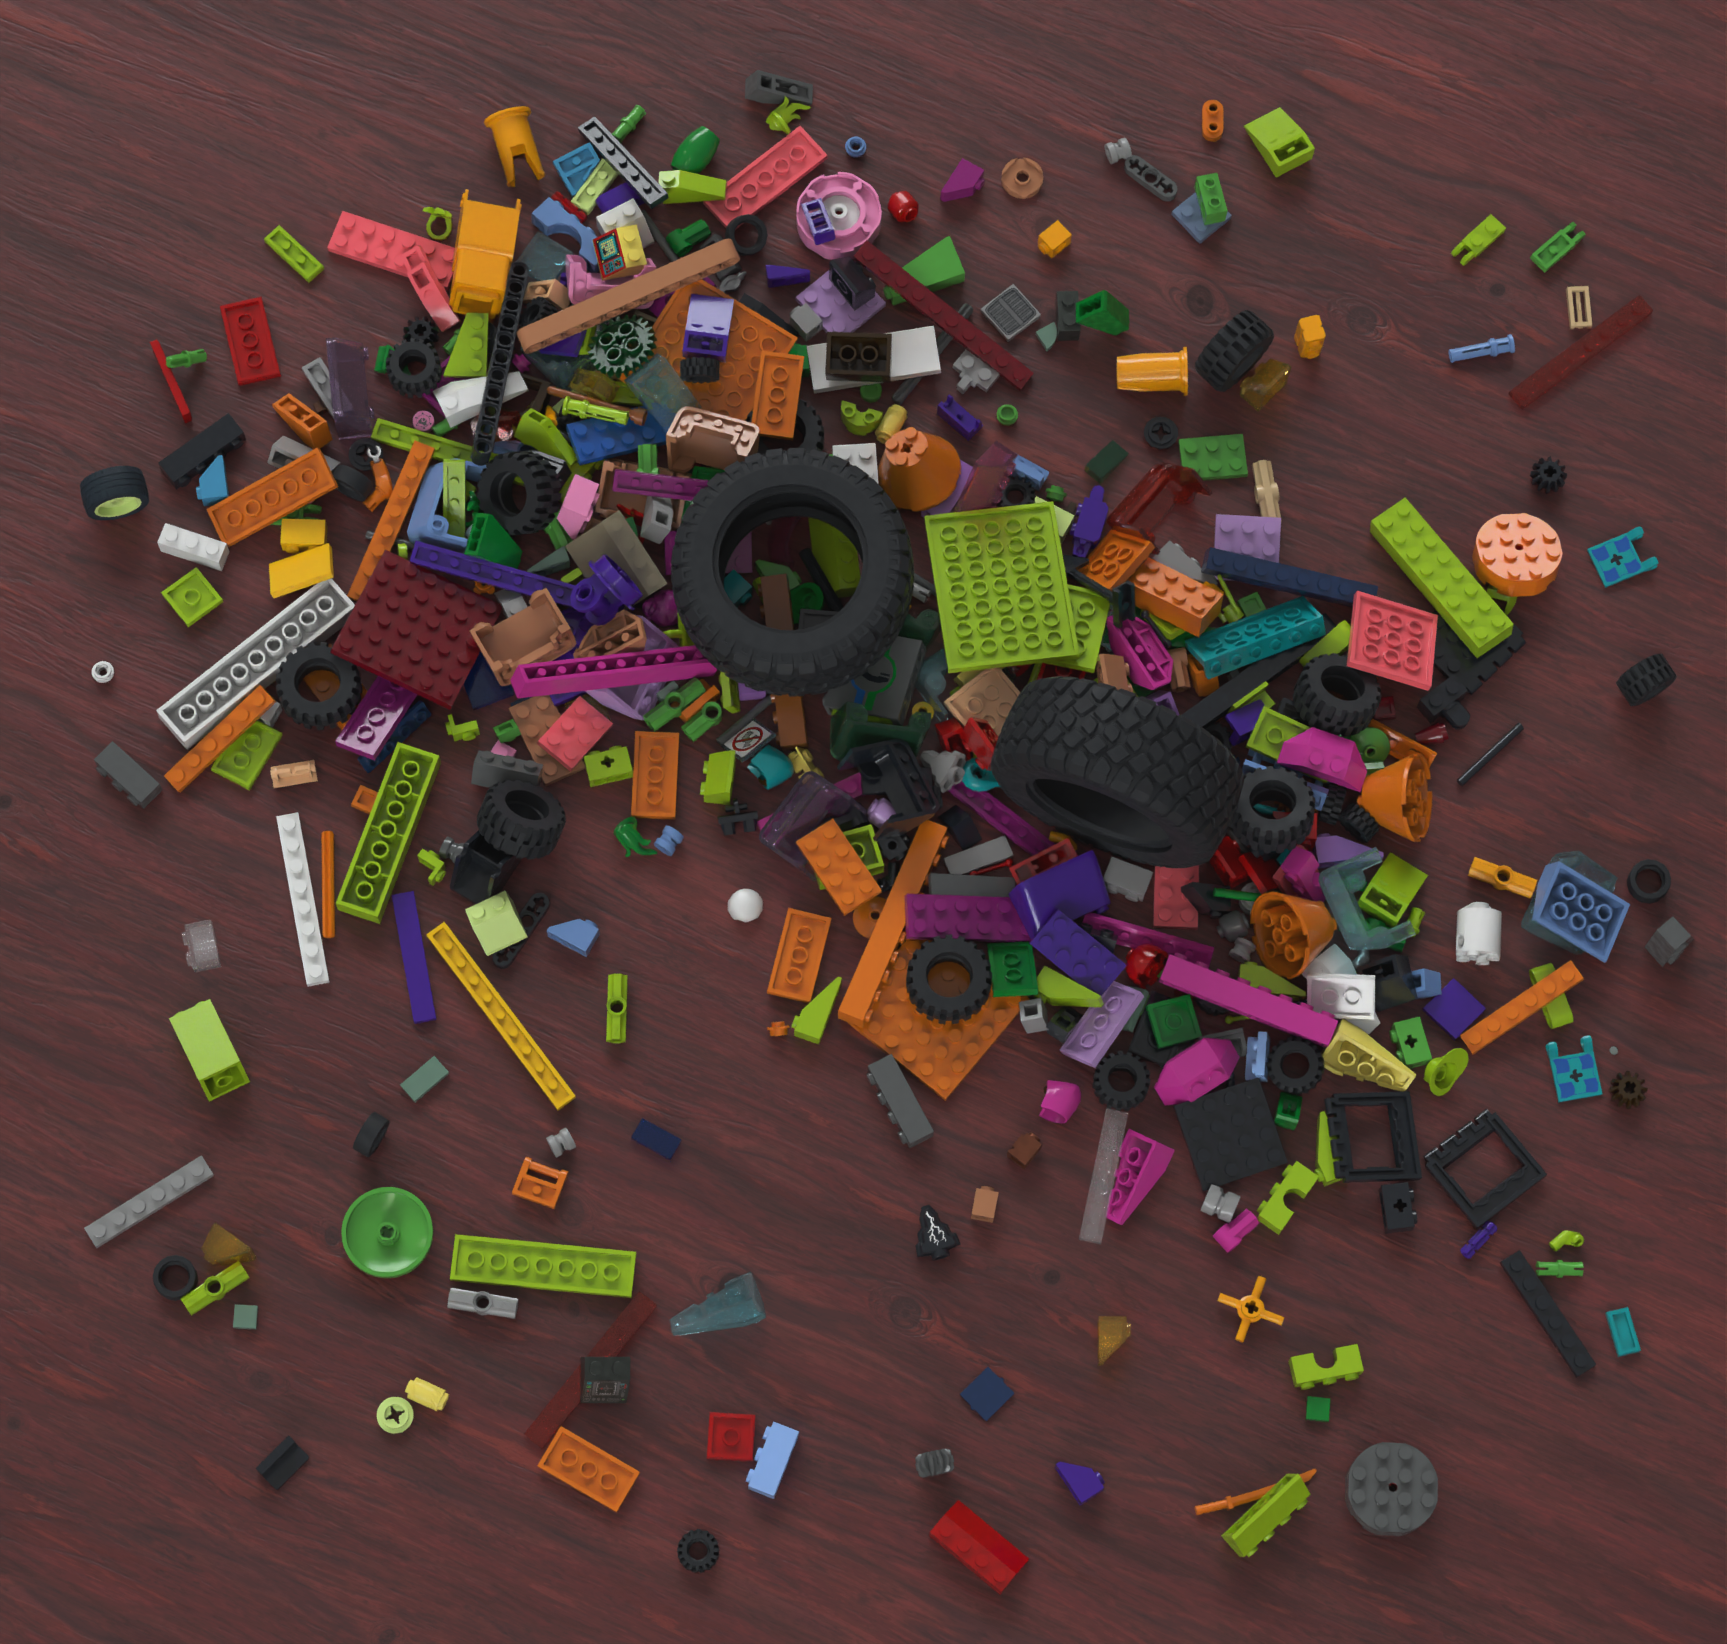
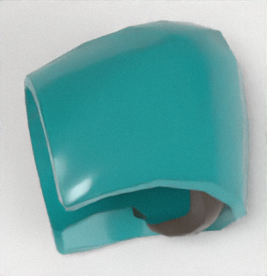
[747,744,794,790]

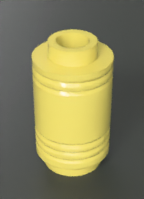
[875,404,907,444]
[405,1377,449,1411]

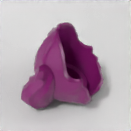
[642,589,678,627]

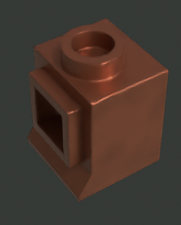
[1007,1132,1042,1169]

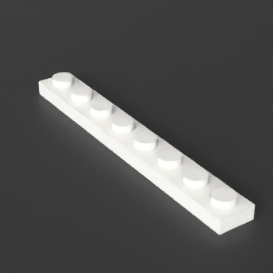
[276,812,329,987]

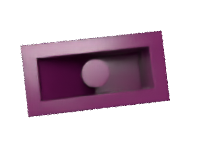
[940,158,985,202]

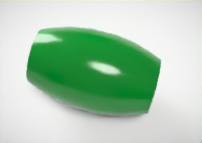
[670,126,720,174]

